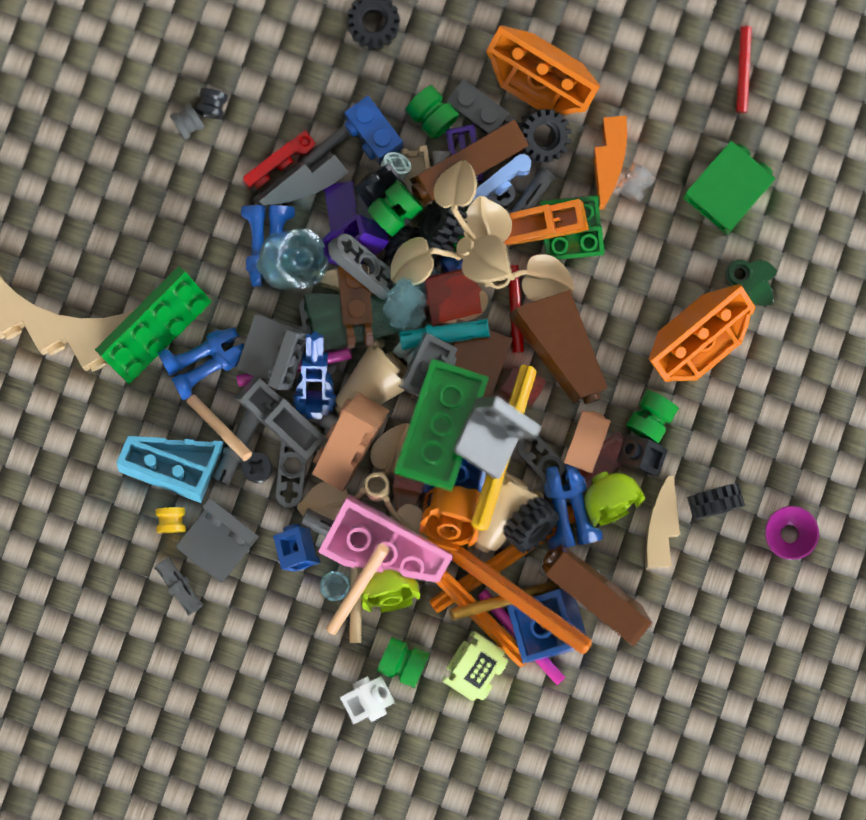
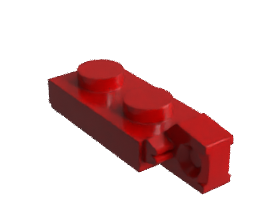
[243,130,316,190]

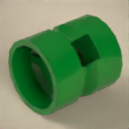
[405,85,460,141]
[367,180,423,236]
[625,390,679,444]
[376,637,430,688]

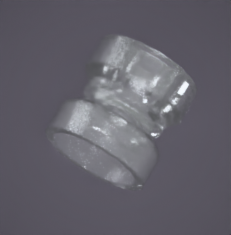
[616,163,656,203]

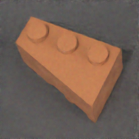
[312,393,390,492]

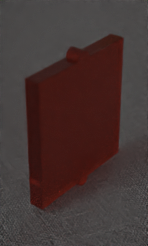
[425,269,482,325]

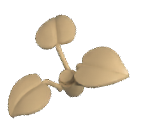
[390,160,512,286]
[438,196,574,324]
[297,423,427,539]

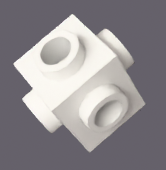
[340,676,395,724]

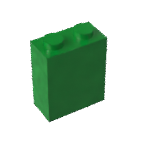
[683,141,776,236]

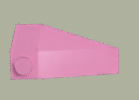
[318,494,453,582]

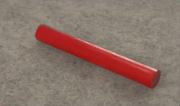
[736,26,752,113]
[508,265,524,353]

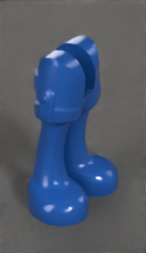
[241,205,295,287]
[158,327,244,400]
[543,464,603,550]

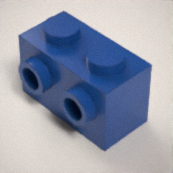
[344,96,403,166]

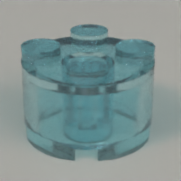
[257,229,328,290]

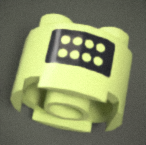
[442,631,508,701]

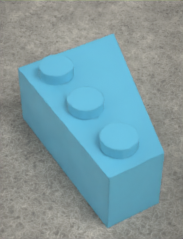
[117,436,223,503]

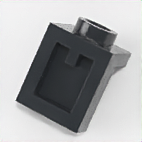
[617,434,668,477]

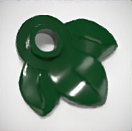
[725,259,778,306]

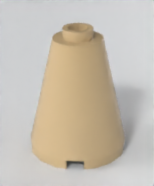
[335,340,407,413]
[473,472,544,553]

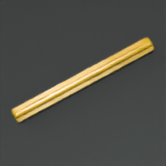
[471,365,537,531]

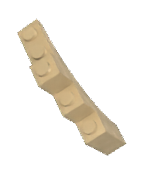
[0,276,134,372]

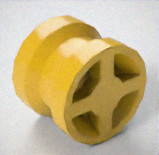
[156,507,186,533]

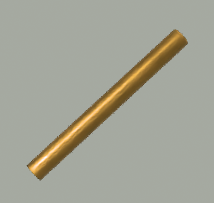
[449,581,562,621]

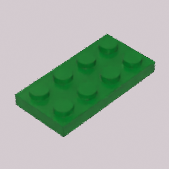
[95,266,212,384]
[394,359,489,492]

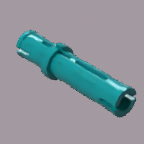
[399,318,490,350]

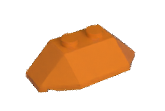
[486,25,600,115]
[649,284,755,382]

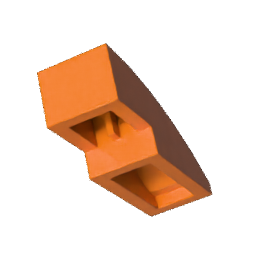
[593,115,627,210]
[504,199,589,246]

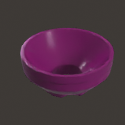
[765,506,819,560]

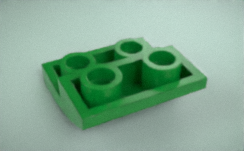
[539,195,604,260]

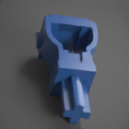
[293,332,336,419]

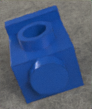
[273,524,321,572]

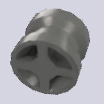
[169,103,205,140]

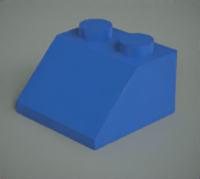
[507,589,587,664]

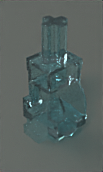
[383,277,427,331]

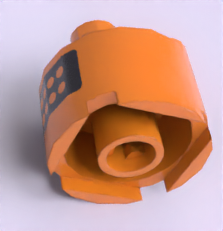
[419,485,480,551]

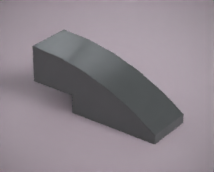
[254,152,349,205]
[235,376,326,460]

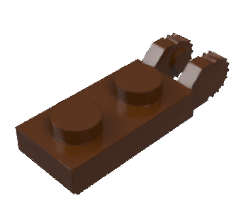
[337,265,373,349]

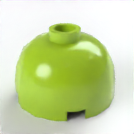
[584,471,645,527]
[361,569,420,613]

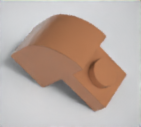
[564,410,611,473]

